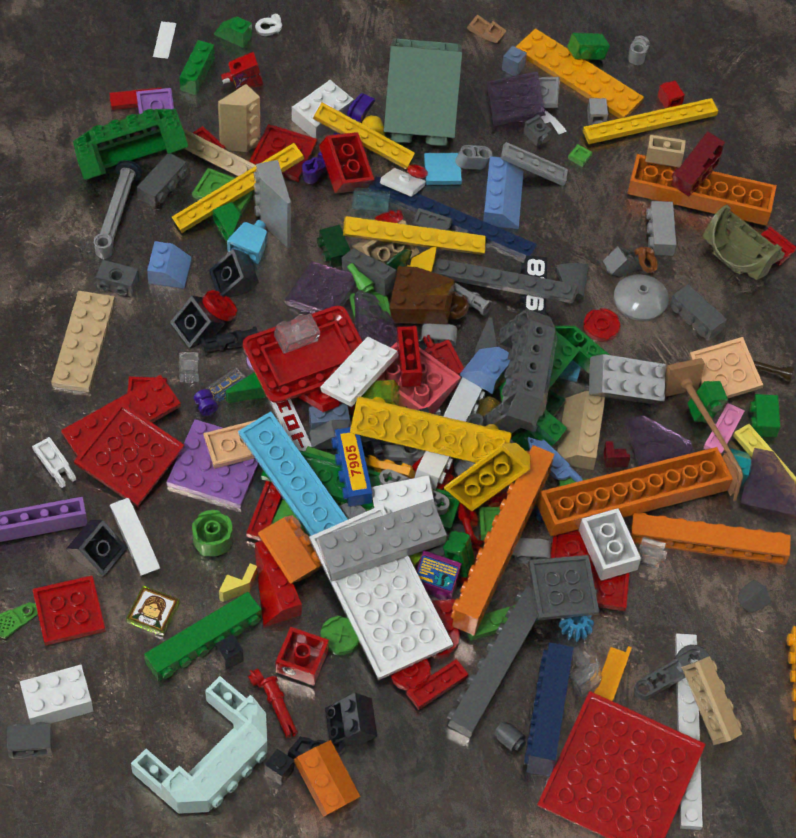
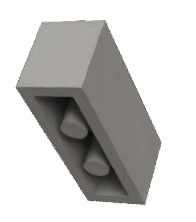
[646,201,676,256]

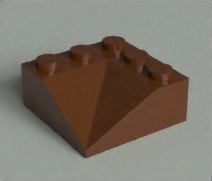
[389,266,455,324]

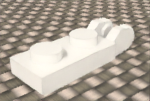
[32,437,76,488]

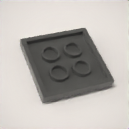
[528,555,599,620]

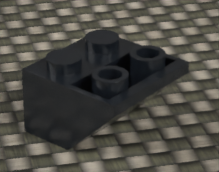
[325,693,377,746]

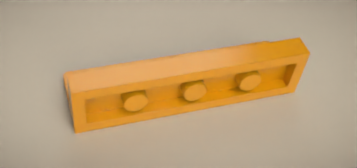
[594,646,632,701]

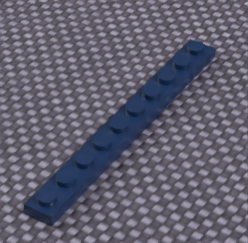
[368,176,537,259]

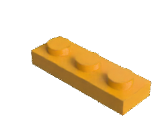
[365,455,416,479]

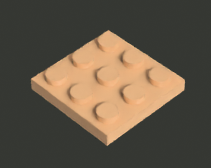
[689,337,763,398]

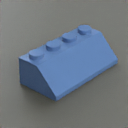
[483,156,524,229]

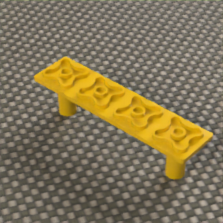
[350,396,511,463]

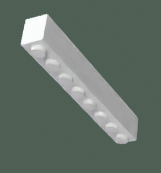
[415,377,485,490]

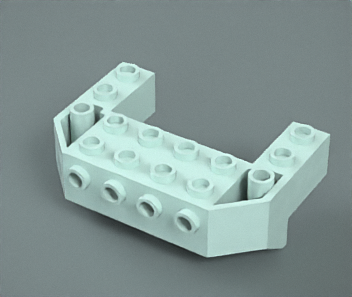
[131,676,267,814]

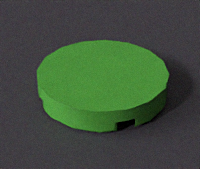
[320,616,360,655]

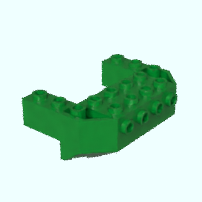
[73,109,188,180]
[499,326,609,446]

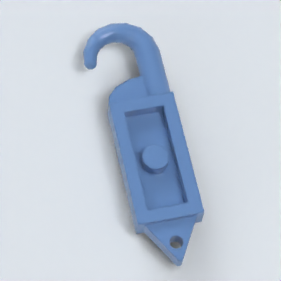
[527,437,583,482]

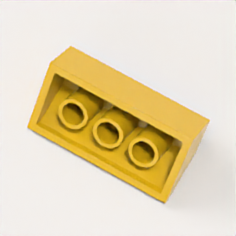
[444,443,530,511]

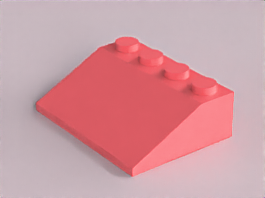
[370,342,461,414]

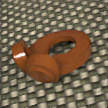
[634,247,657,273]

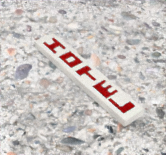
[270,399,311,452]

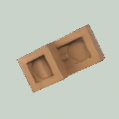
[467,14,506,43]

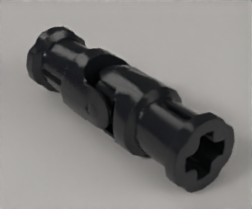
[200,326,258,355]

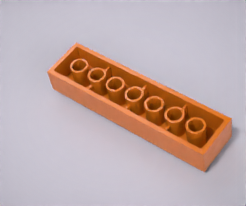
[627,154,777,226]

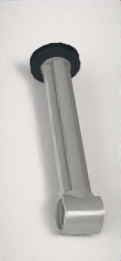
[94,160,143,259]

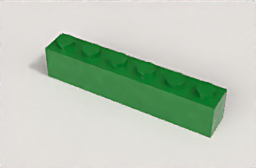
[144,592,262,681]

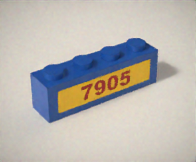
[331,427,373,507]

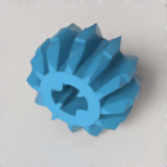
[559,615,594,642]

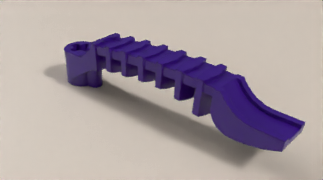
[302,93,375,184]

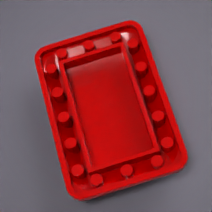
[242,306,362,403]

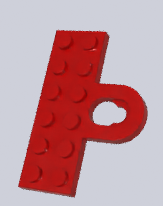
[61,375,181,457]

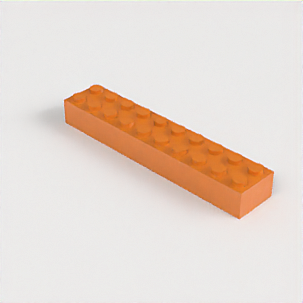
[451,445,555,636]
[536,447,733,536]

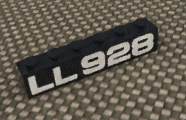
[519,256,548,315]

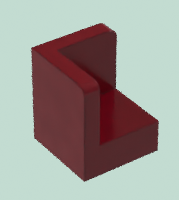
[603,441,630,468]

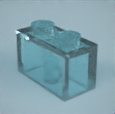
[352,188,391,212]

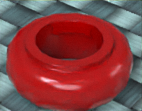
[407,164,428,179]

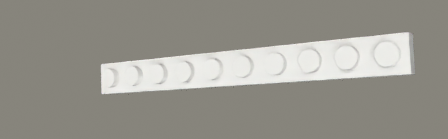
[675,634,703,830]

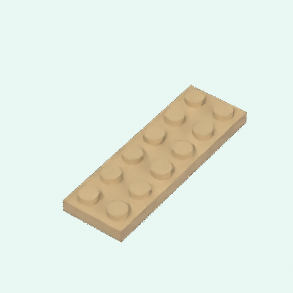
[51,291,115,392]

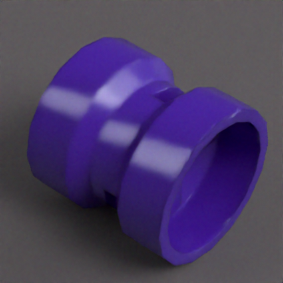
[193,389,218,416]

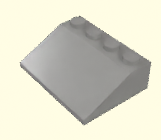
[254,160,291,248]

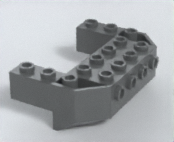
[484,309,557,433]

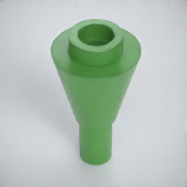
[347,263,375,295]

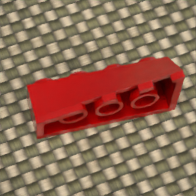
[255,541,302,628]

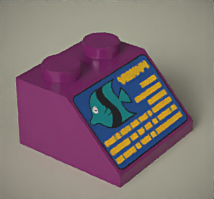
[417,550,462,600]

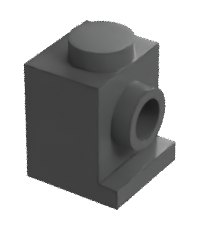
[524,114,552,146]

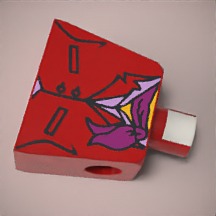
[221,52,263,90]

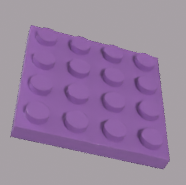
[167,419,259,508]

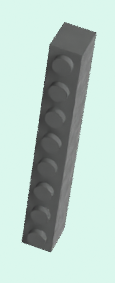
[447,585,537,738]

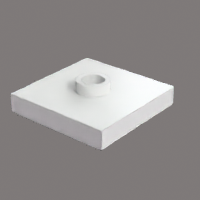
[380,168,426,196]

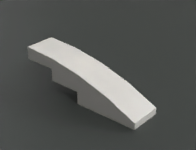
[110,498,160,576]

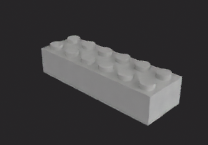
[318,499,447,582]

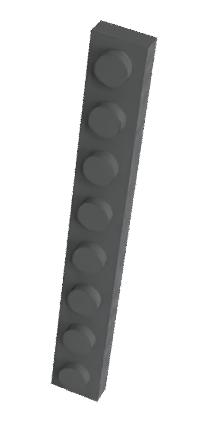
[433,258,578,304]

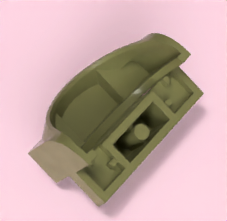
[702,204,785,280]

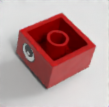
[275,627,329,685]

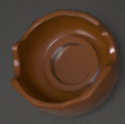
[449,292,470,320]

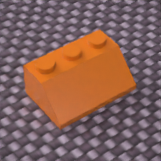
[258,515,323,584]
[294,740,361,817]

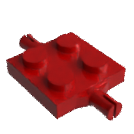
[423,335,464,393]

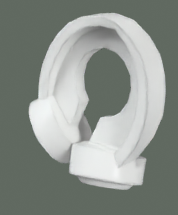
[255,14,282,36]

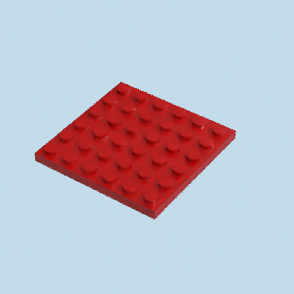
[537,691,706,838]

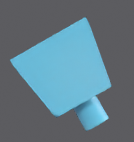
[227,220,268,264]

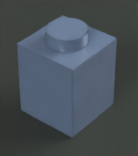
[502,46,527,77]

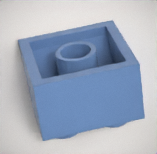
[147,241,192,289]
[460,347,510,394]

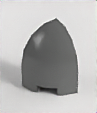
[738,580,771,612]

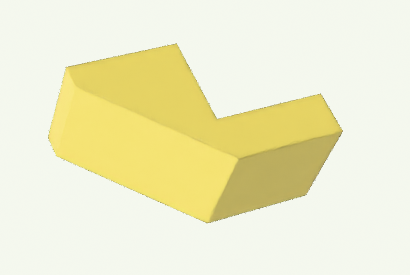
[219,563,258,602]

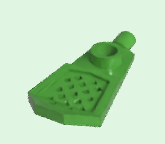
[0,602,38,639]

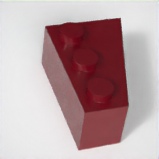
[671,131,725,196]

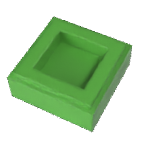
[568,144,593,167]

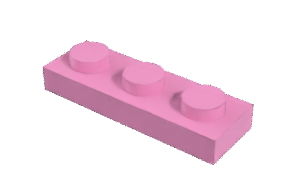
[703,403,745,455]

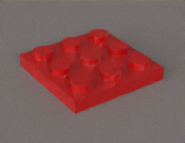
[249,124,318,182]
[32,575,106,646]

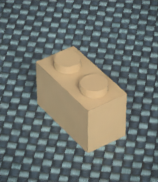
[645,134,686,167]

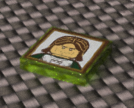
[126,586,180,636]

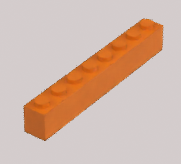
[630,513,791,565]

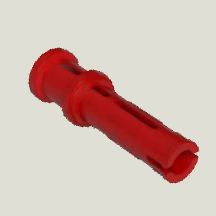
[260,676,298,738]

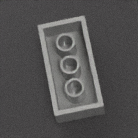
[589,354,666,404]

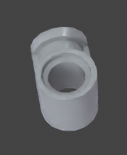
[628,36,650,65]

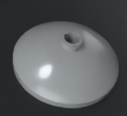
[614,274,669,321]

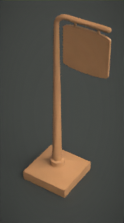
[665,358,743,501]

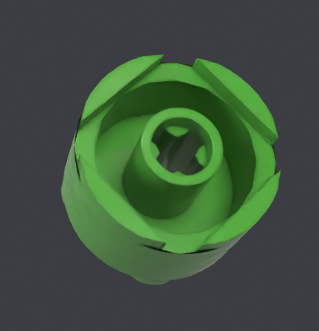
[192,510,233,556]

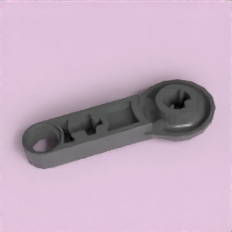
[634,644,709,700]

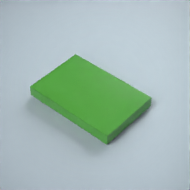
[192,168,255,213]

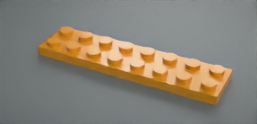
[516,28,644,119]

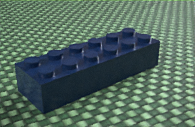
[524,642,574,777]

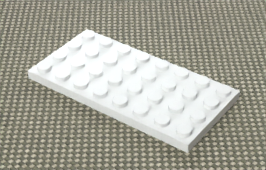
[309,505,453,680]

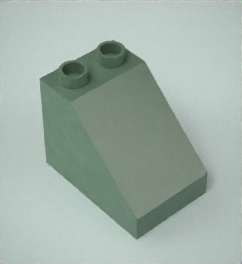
[384,38,462,145]

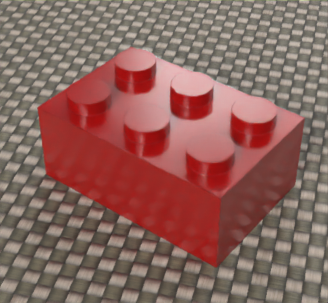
[319,132,375,193]

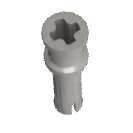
[454,283,492,316]

